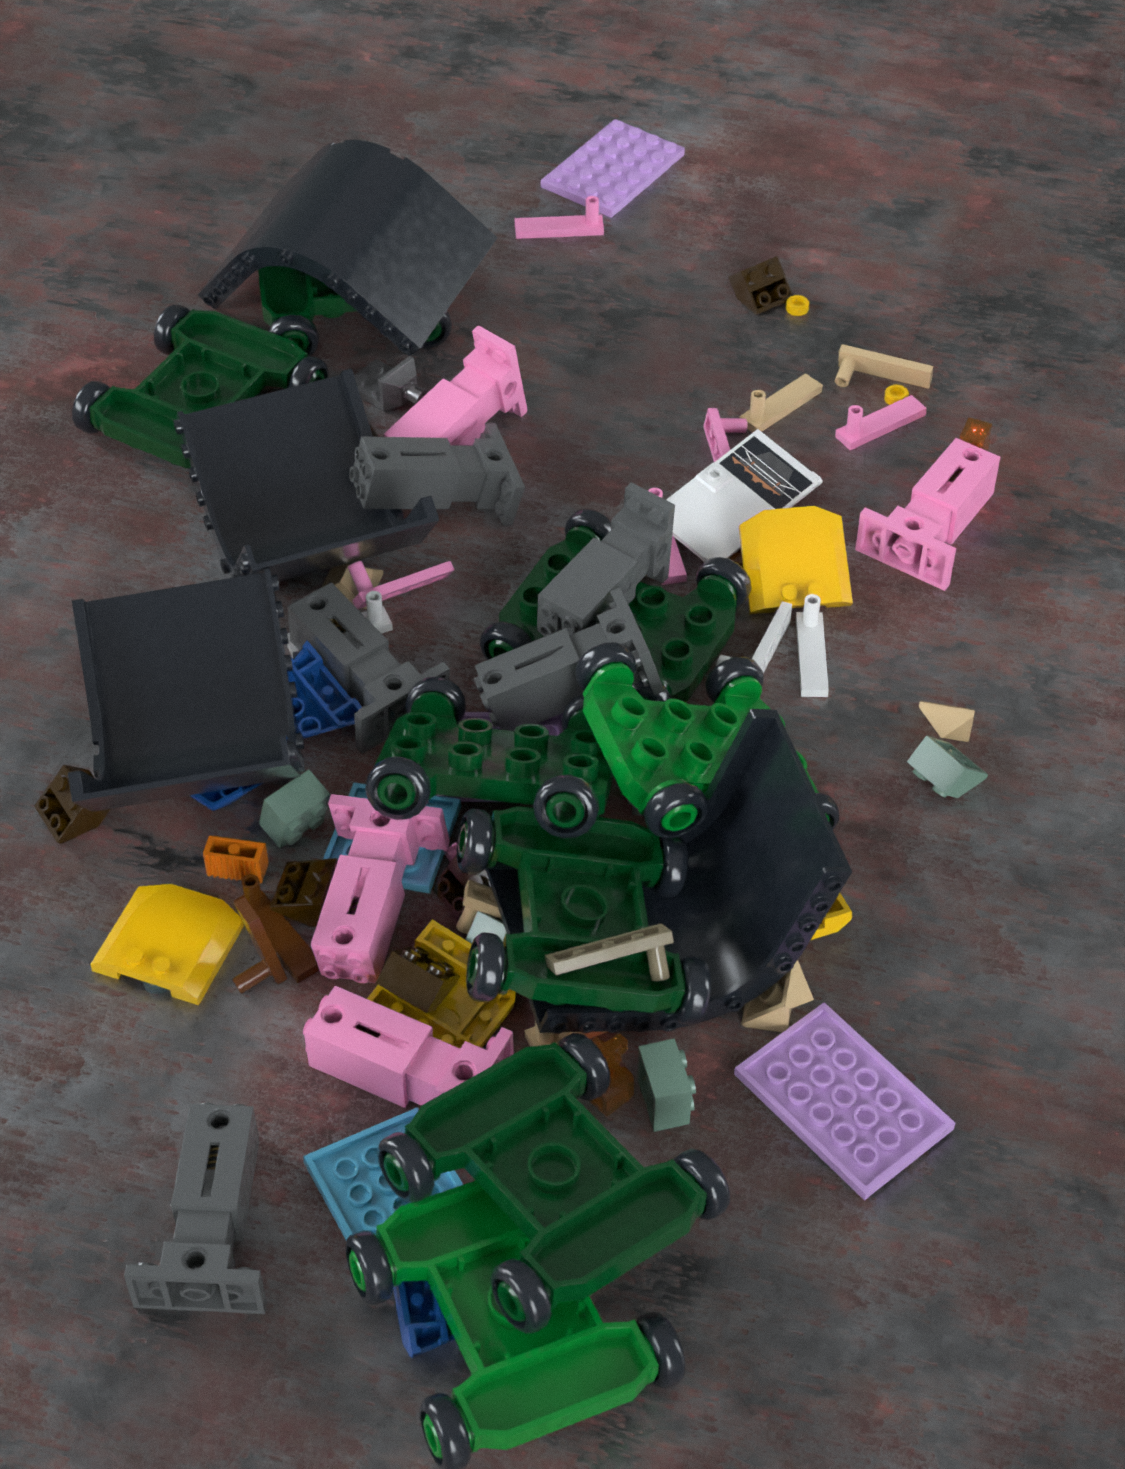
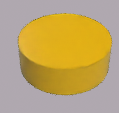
[786,295,809,316]
[884,385,909,405]

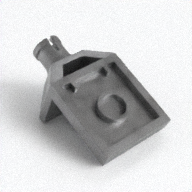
[354,356,429,411]

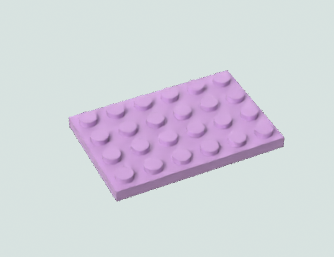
[541,119,685,218]
[734,1002,955,1200]

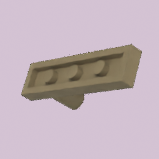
[545,924,674,981]

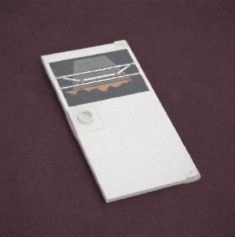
[666,429,823,562]

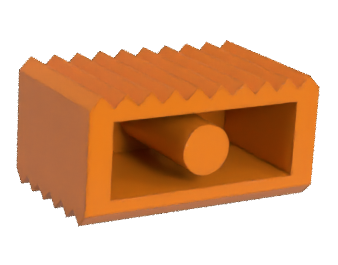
[203,835,269,884]

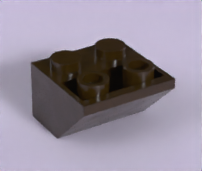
[728,256,793,315]
[34,764,111,844]
[432,854,491,921]
[270,858,338,927]
[376,945,460,1013]

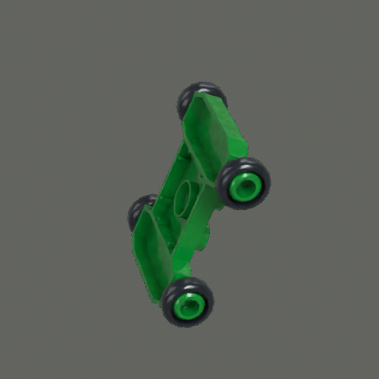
[575,642,840,838]
[345,1180,686,1469]

